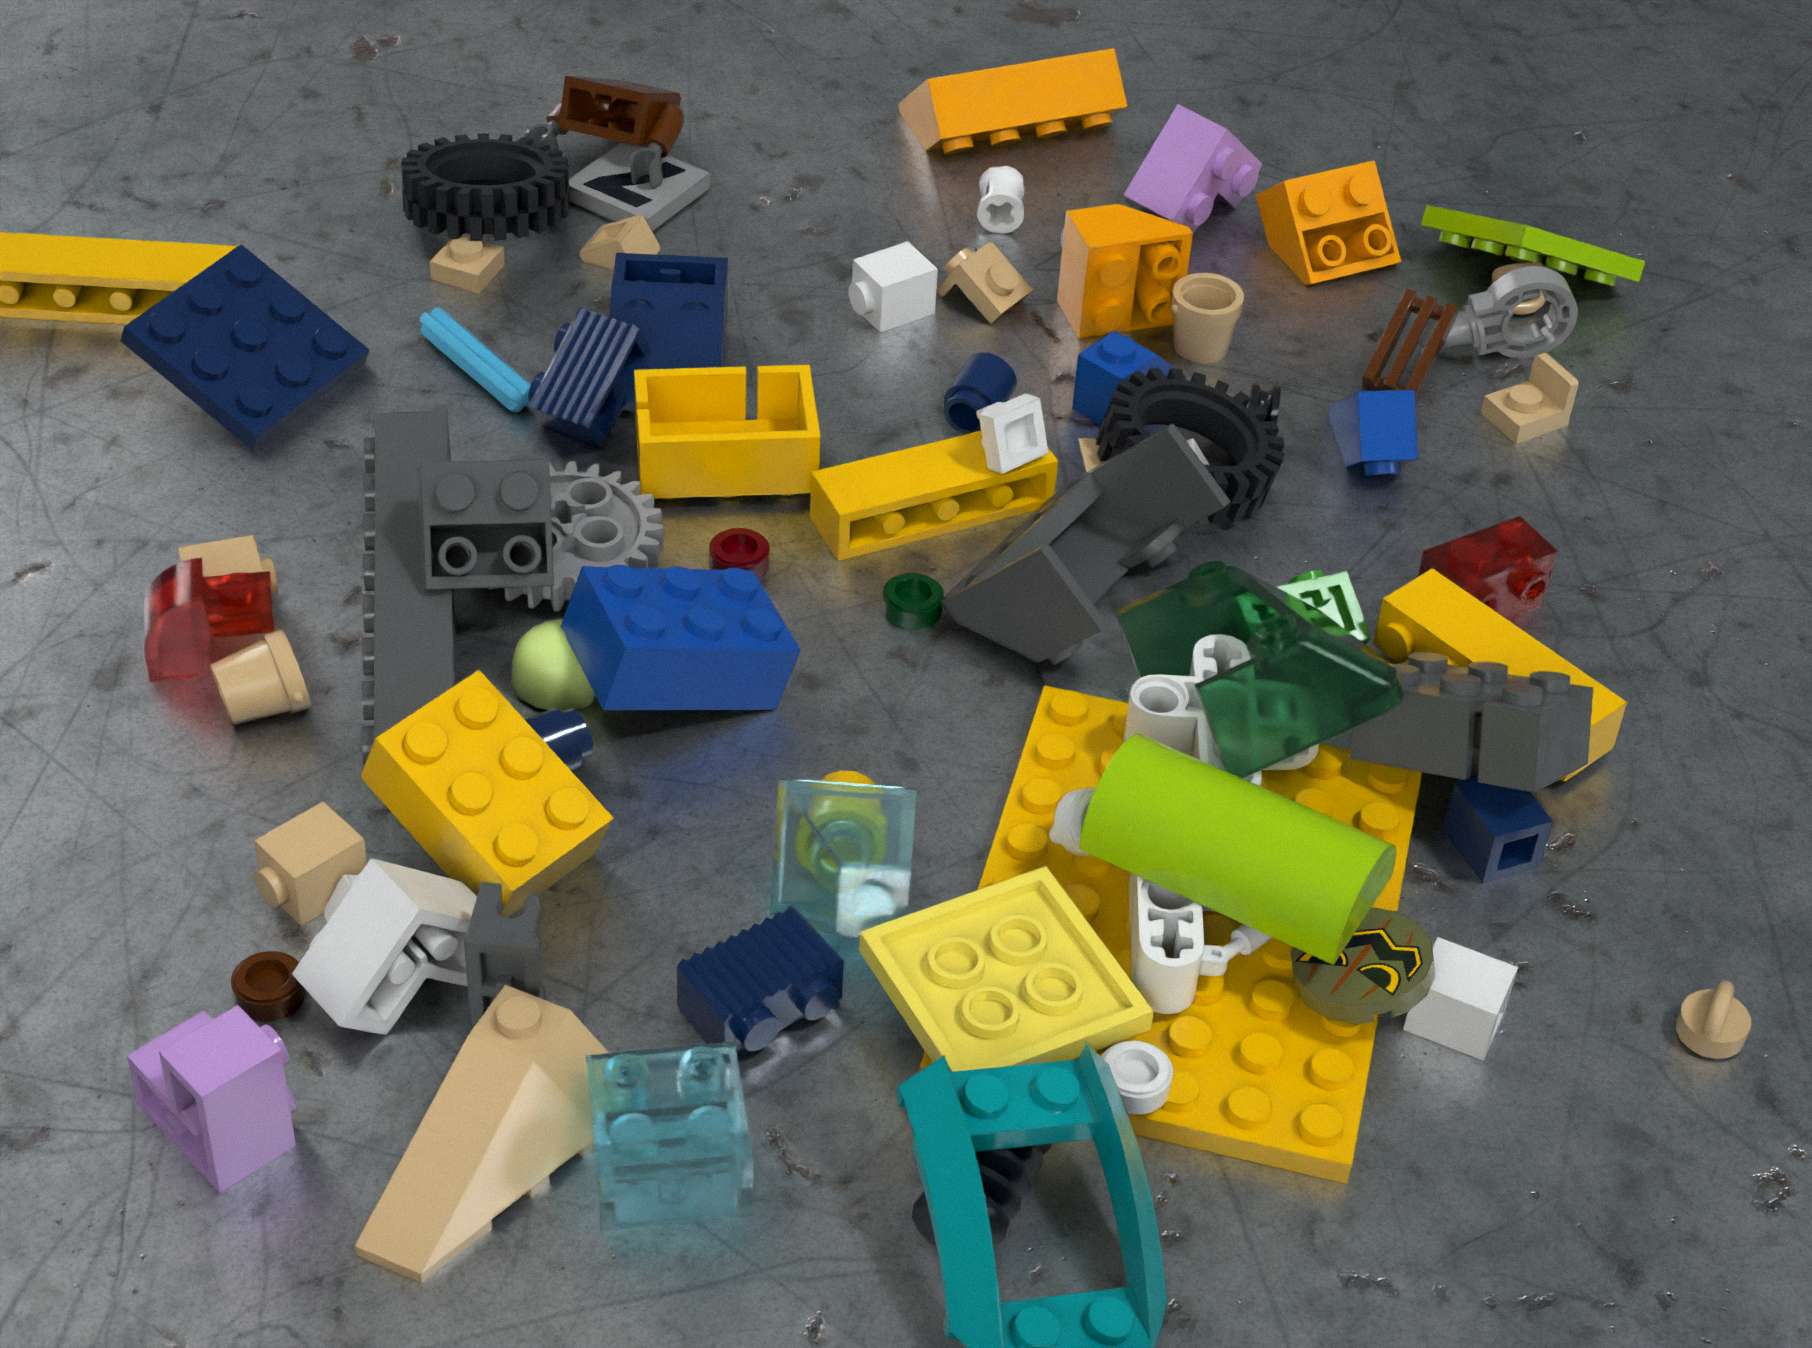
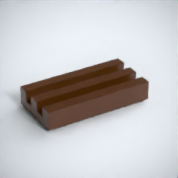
[1362,288,1458,402]

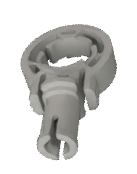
[1419,266,1578,358]

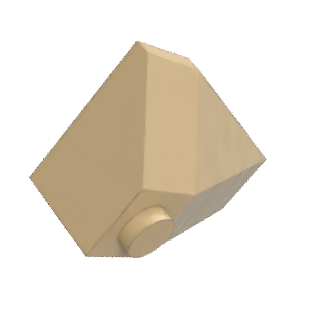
[354,985,637,1283]

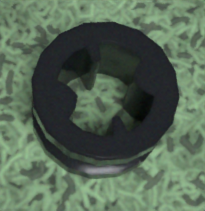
[1248,383,1281,425]

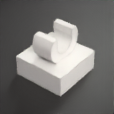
[976,393,1048,474]

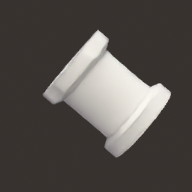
[977,166,1025,234]

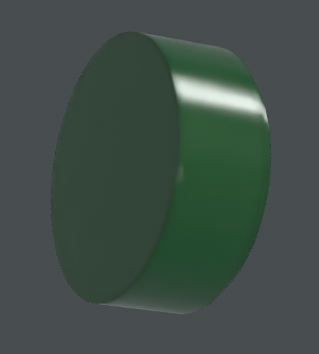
[882,573,944,630]

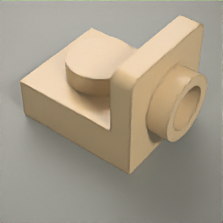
[1481,353,1579,444]

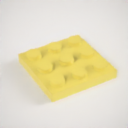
[859,866,1154,1072]

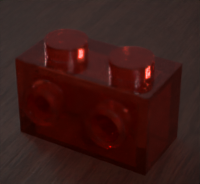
[1417,516,1558,619]

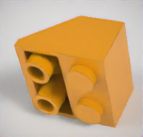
[1255,160,1401,286]
[1057,204,1193,339]

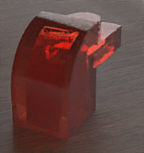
[144,557,275,682]

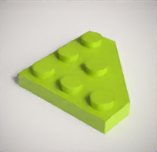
[1421,205,1646,287]

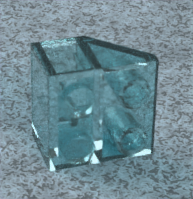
[586,1041,753,1231]

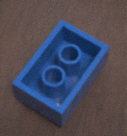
[561,565,801,710]

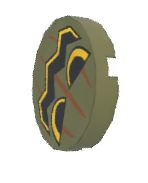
[1291,907,1435,1024]

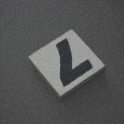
[569,142,710,232]

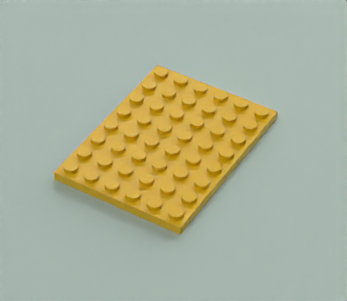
[919,685,1422,1184]

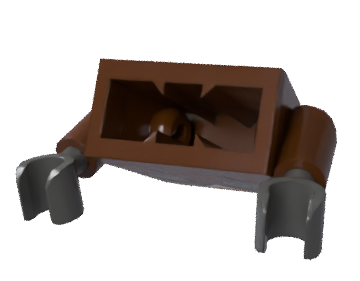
[525,76,684,188]

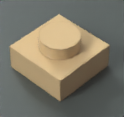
[430,236,505,294]

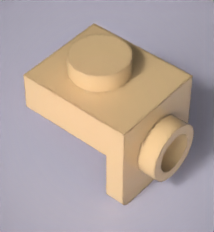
[937,241,1033,324]

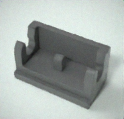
[464,882,546,1031]

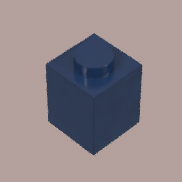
[1443,775,1553,884]

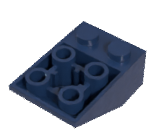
[609,253,728,412]

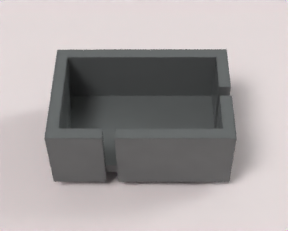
[1350,652,1593,793]

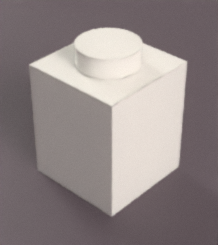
[848,241,938,333]
[1403,937,1518,1061]

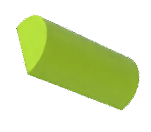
[1078,733,1396,965]

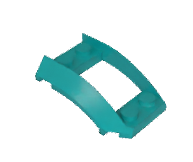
[895,1042,1167,1348]

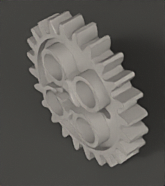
[487,461,664,611]

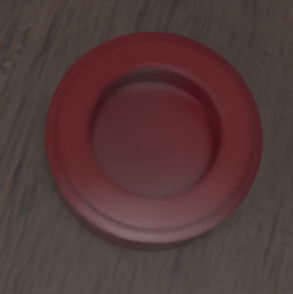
[709,528,770,579]

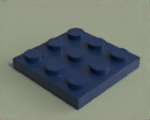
[120,244,370,451]

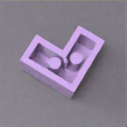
[1123,104,1263,234]
[127,1005,297,1193]

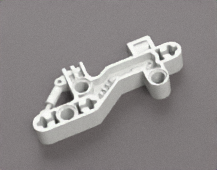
[1123,634,1319,1014]

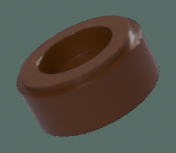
[231,951,306,1022]

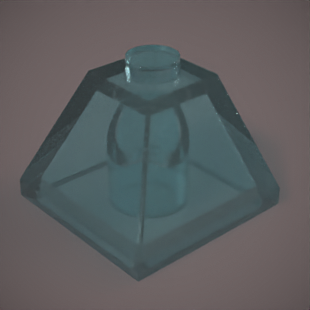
[770,778,917,938]

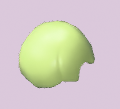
[511,619,595,711]

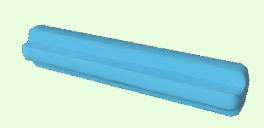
[419,307,531,413]

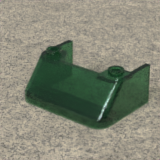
[1114,561,1404,778]

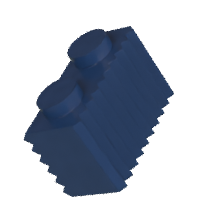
[528,307,651,448]
[677,906,844,1059]

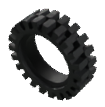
[401,133,569,241]
[1096,368,1285,525]

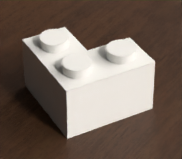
[292,858,477,1035]

